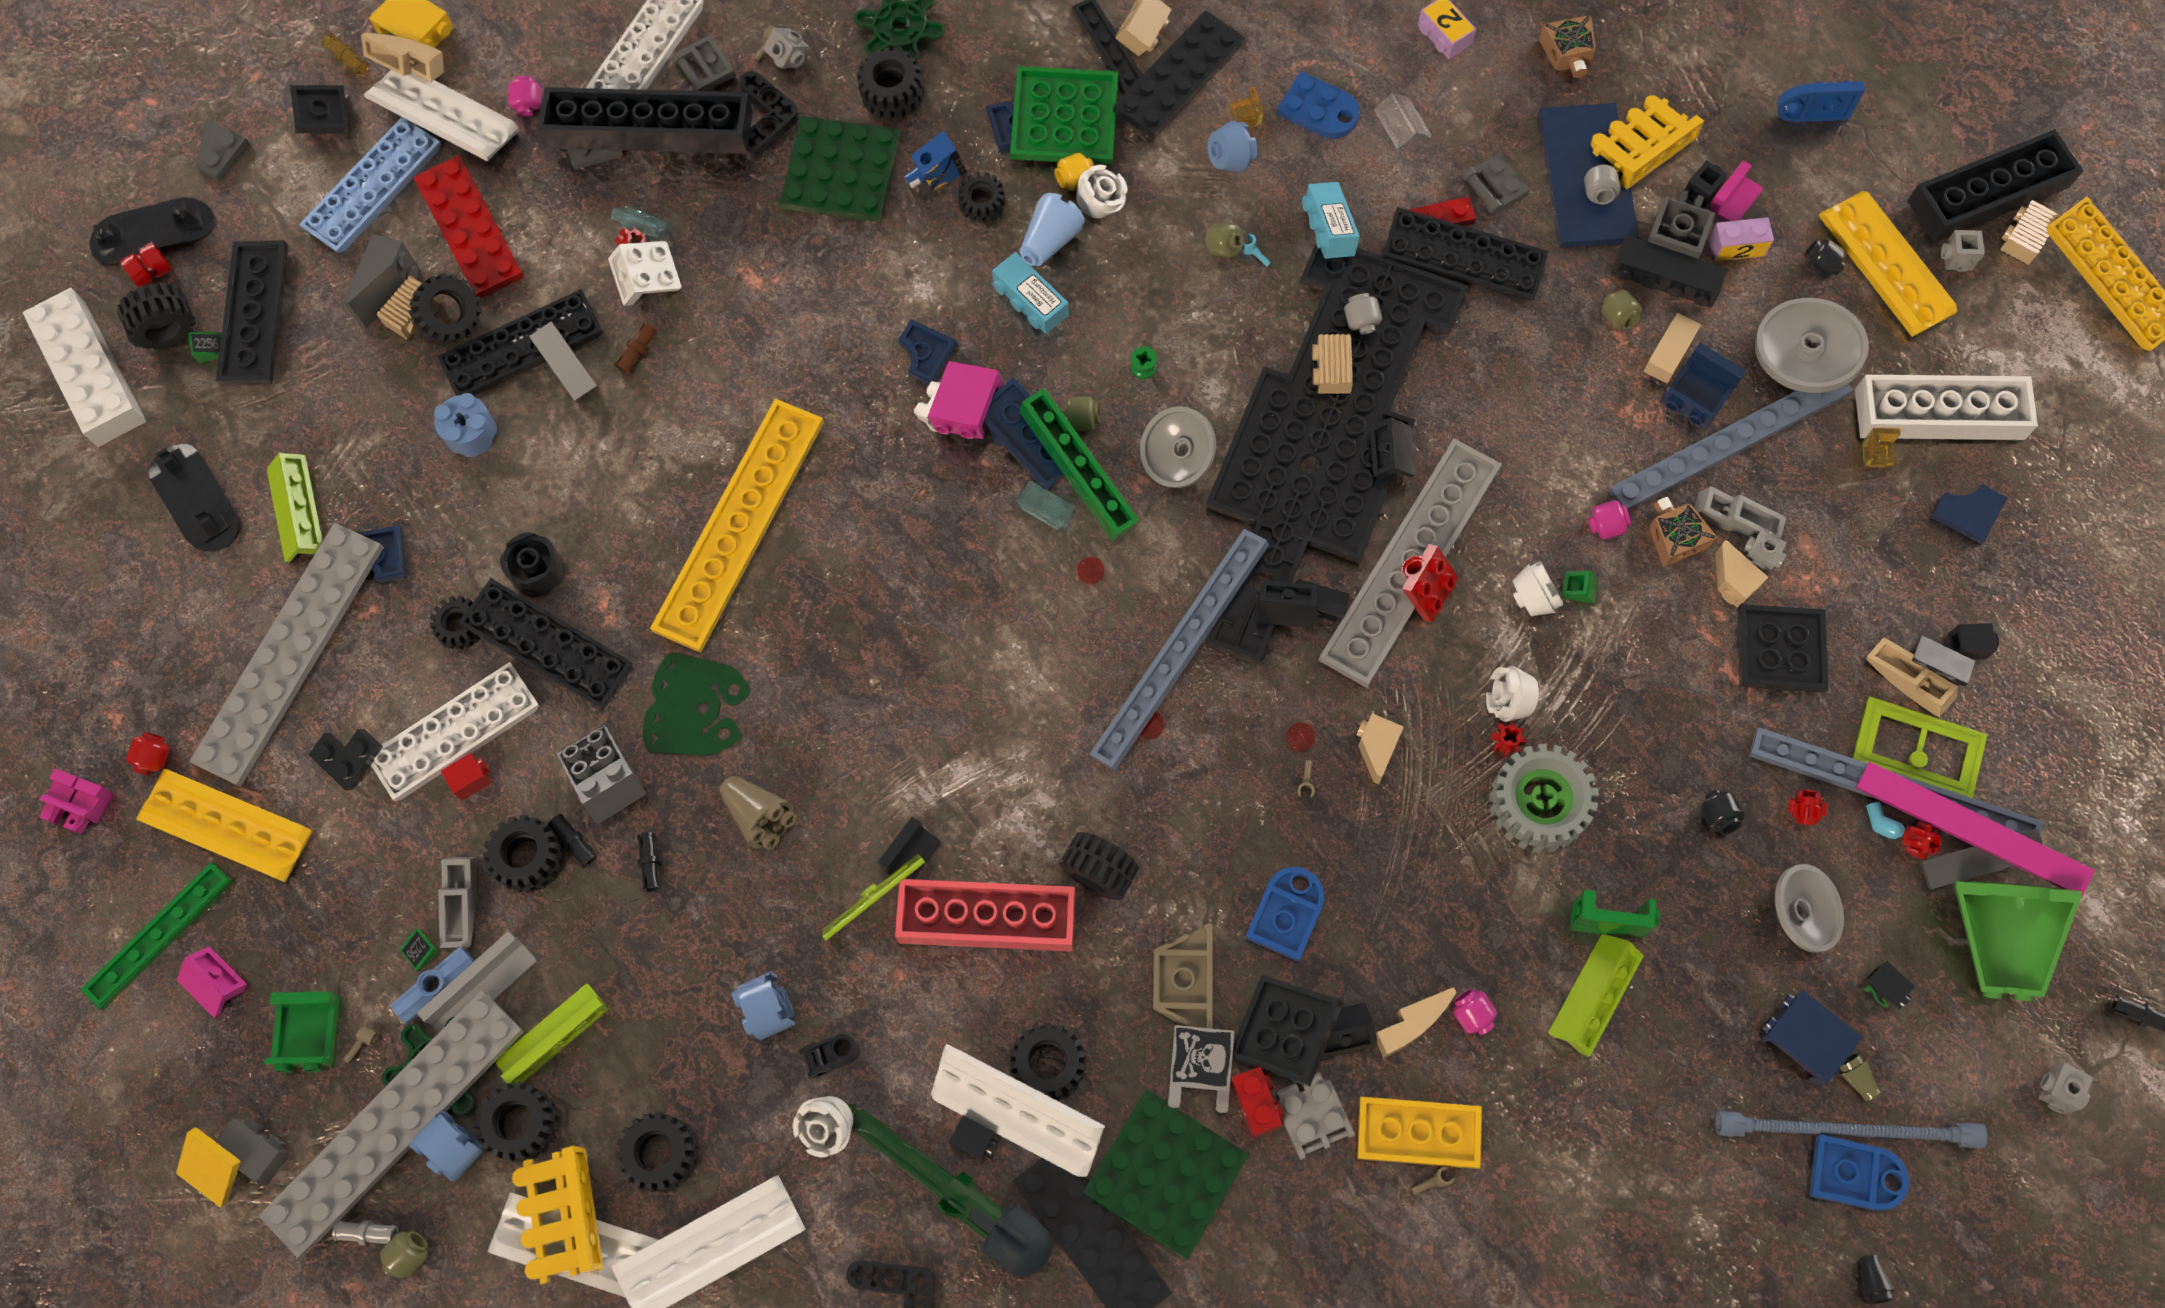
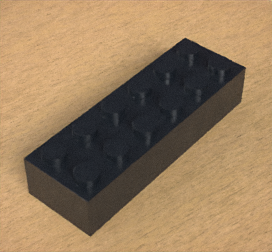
[1907,129,2084,243]

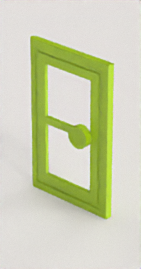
[1852,696,1987,798]
[822,854,925,941]

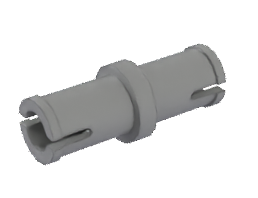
[332,1220,399,1246]

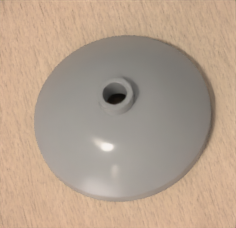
[1140,406,1216,488]
[1775,864,1844,953]

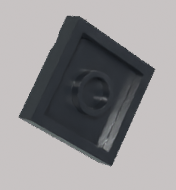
[290,85,349,134]

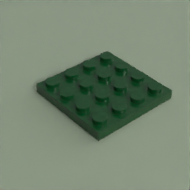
[779,116,901,222]
[1082,1089,1249,1261]

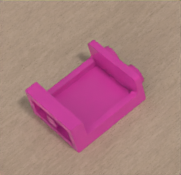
[928,361,1004,439]

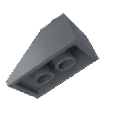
[343,234,419,328]

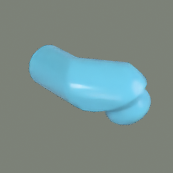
[1866,802,1905,839]

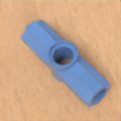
[390,946,475,1025]

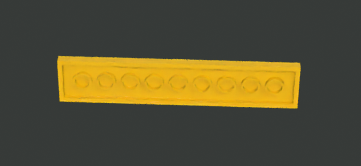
[650,399,824,653]

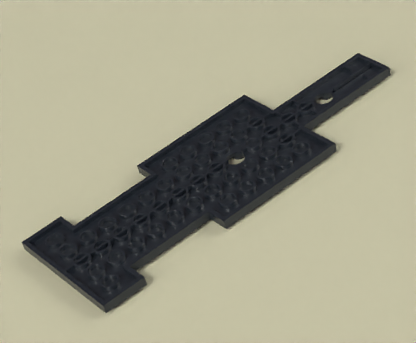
[1206,243,1468,665]

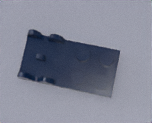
[982,377,1065,492]

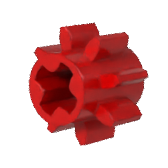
[614,227,646,247]
[1490,721,1528,758]
[1788,790,1828,825]
[1902,821,1942,860]

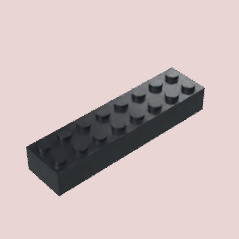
[537,87,753,154]

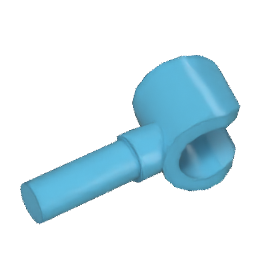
[1242,234,1272,267]

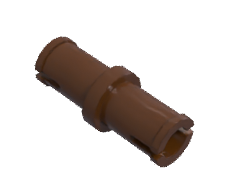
[614,322,658,374]

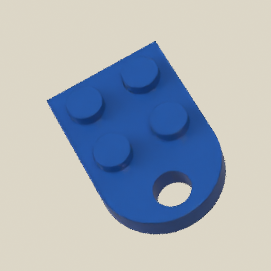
[1276,71,1359,139]
[1776,81,1865,122]
[1245,867,1324,962]
[1809,1134,1909,1211]

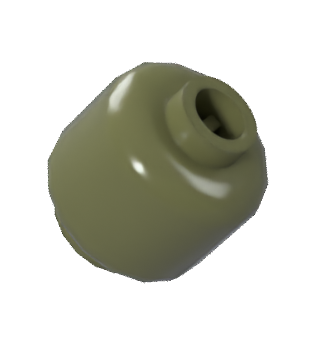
[1205,223,1244,258]
[1601,290,1642,330]
[1061,396,1100,432]
[380,1231,428,1278]

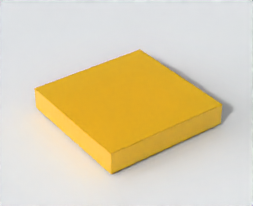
[176,1127,241,1208]

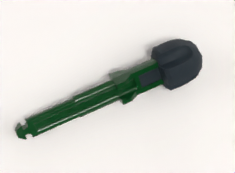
[847,1104,1052,1276]

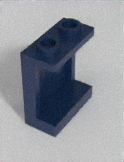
[1660,343,1746,430]
[1760,990,1863,1087]

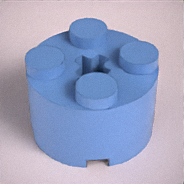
[434,393,497,457]
[732,971,795,1040]
[409,1110,484,1182]

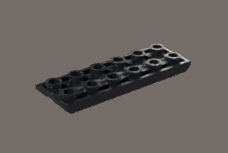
[1382,207,1548,300]
[437,289,603,396]
[459,578,633,709]

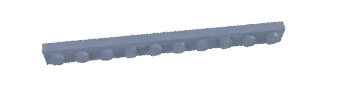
[1608,383,1853,511]
[1090,529,1269,771]
[1749,727,2043,835]

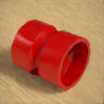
[120,242,173,287]

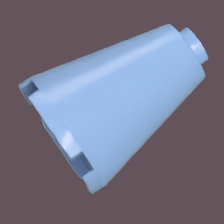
[1020,193,1085,266]

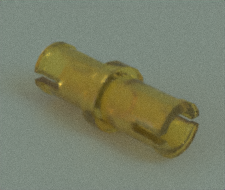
[321,32,369,76]

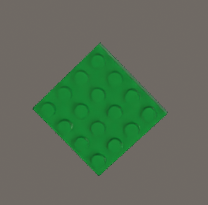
[1010,66,1118,165]

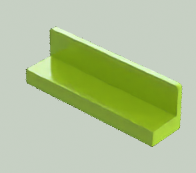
[267,453,323,562]
[1549,934,1644,1057]
[495,984,609,1085]

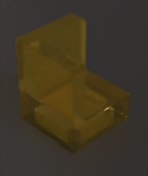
[1229,86,1263,128]
[1862,428,1900,467]

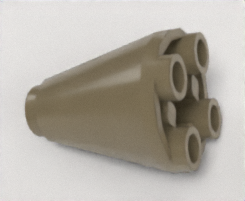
[720,776,797,850]

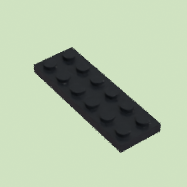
[1113,10,1245,139]
[216,240,288,386]
[1013,1158,1172,1308]

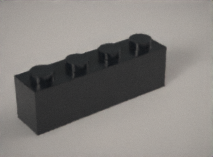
[1611,235,1728,308]

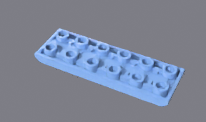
[299,117,441,253]

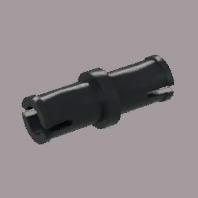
[547,814,597,868]
[637,832,662,893]
[2111,995,2165,1032]

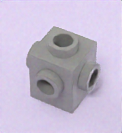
[763,28,809,69]
[1941,230,1985,272]
[1742,530,1787,575]
[2039,1062,2094,1114]

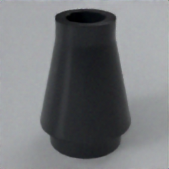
[1859,1255,1896,1304]

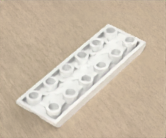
[586,0,704,90]
[364,70,519,161]
[371,662,539,801]
[931,1044,1105,1176]
[611,1175,806,1308]
[488,1192,658,1297]

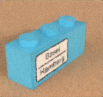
[1302,182,1360,258]
[992,252,1069,334]

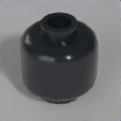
[1804,238,1846,278]
[1700,790,1745,835]

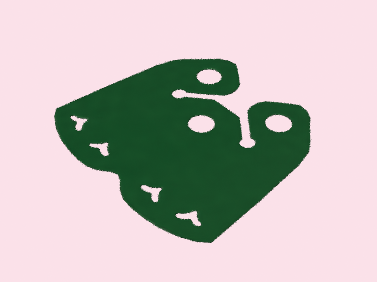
[643,652,750,755]

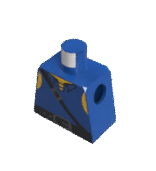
[904,131,967,190]

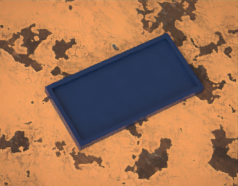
[1538,103,1639,248]

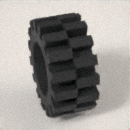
[958,172,1005,223]
[430,596,479,650]

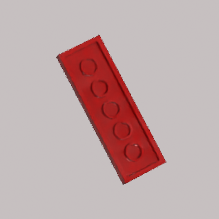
[413,155,524,298]

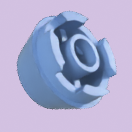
[1207,121,1257,173]

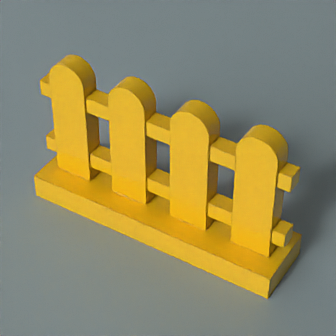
[1591,95,1704,189]
[512,1146,604,1284]

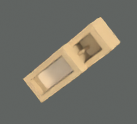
[361,33,444,82]
[1643,313,1701,384]
[1866,638,1958,717]
[1375,987,1456,1058]

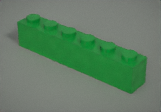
[1019,388,1139,543]

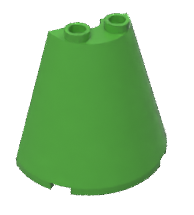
[1954,880,2082,1001]

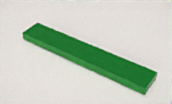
[80,861,235,1010]

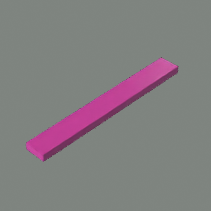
[1855,761,2095,897]

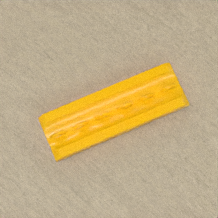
[1818,191,1957,337]
[2047,196,2165,351]
[136,769,313,882]

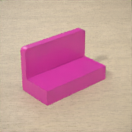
[1708,160,1763,222]
[177,946,247,1018]

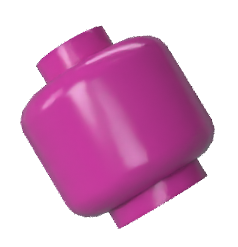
[508,76,542,116]
[1588,500,1631,540]
[1452,989,1498,1035]

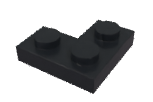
[309,729,383,791]

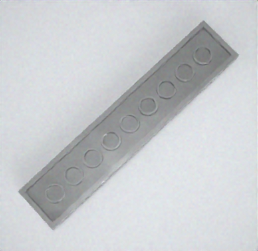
[1318,439,1502,688]
[189,523,384,787]
[258,990,524,1259]

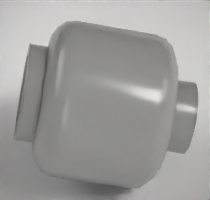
[1584,165,1621,204]
[1344,293,1382,335]

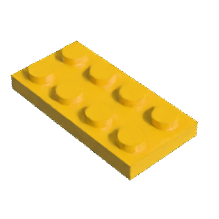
[1357,1097,1482,1169]

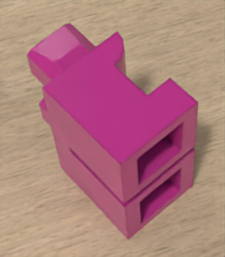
[39,768,114,834]

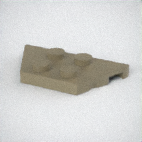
[1153,923,1213,1029]

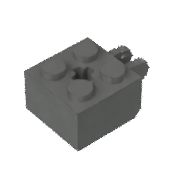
[1646,190,1715,259]

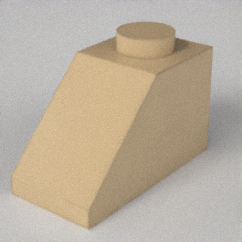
[1715,540,1768,608]
[1357,713,1403,784]

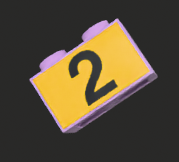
[1418,0,1476,59]
[1708,217,1774,262]

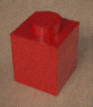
[441,753,492,801]

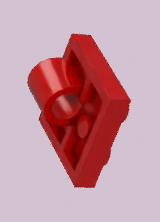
[1401,544,1458,622]

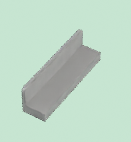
[417,931,537,1033]

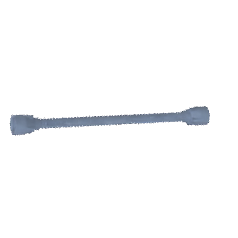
[1715,1111,1987,1149]

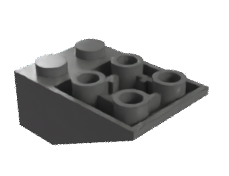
[556,724,647,825]

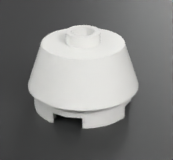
[1076,165,1128,218]
[1512,561,1564,616]
[1486,666,1539,722]
[793,1096,853,1157]

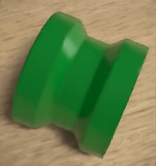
[1131,346,1157,380]

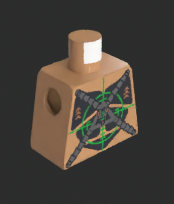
[1539,15,1595,78]
[1650,497,1717,567]

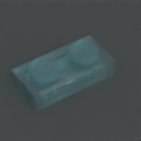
[611,206,671,237]
[1015,481,1076,532]

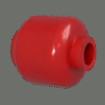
[126,732,170,776]

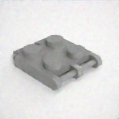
[1276,1072,1355,1160]

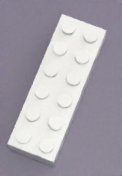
[22,288,147,447]
[1855,375,2038,440]

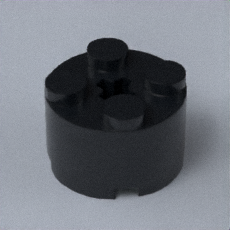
[500,532,564,596]

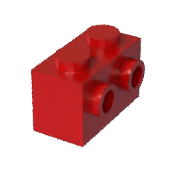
[1231,1067,1285,1139]

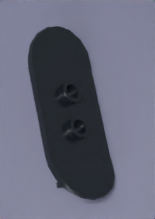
[90,198,214,264]
[148,444,239,552]

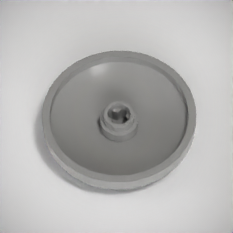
[1755,298,1869,393]

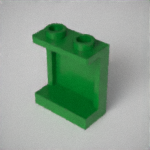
[1570,890,1660,940]
[264,991,340,1073]

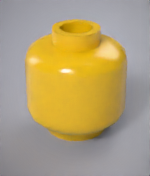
[1055,153,1094,191]

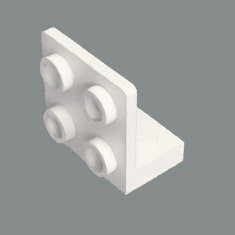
[608,241,681,306]

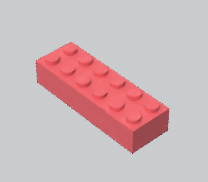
[895,879,1076,952]

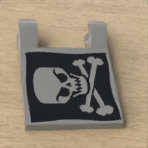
[1168,1025,1234,1113]

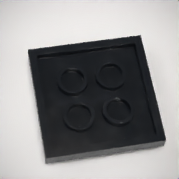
[1738,604,1828,693]
[1232,975,1343,1087]

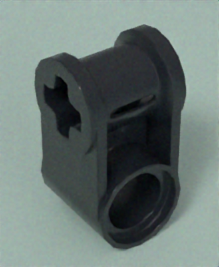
[799,1033,860,1079]

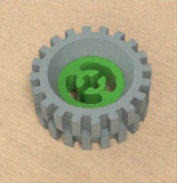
[1489,744,1599,853]

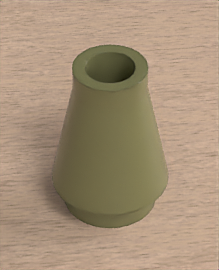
[1839,1053,1881,1101]

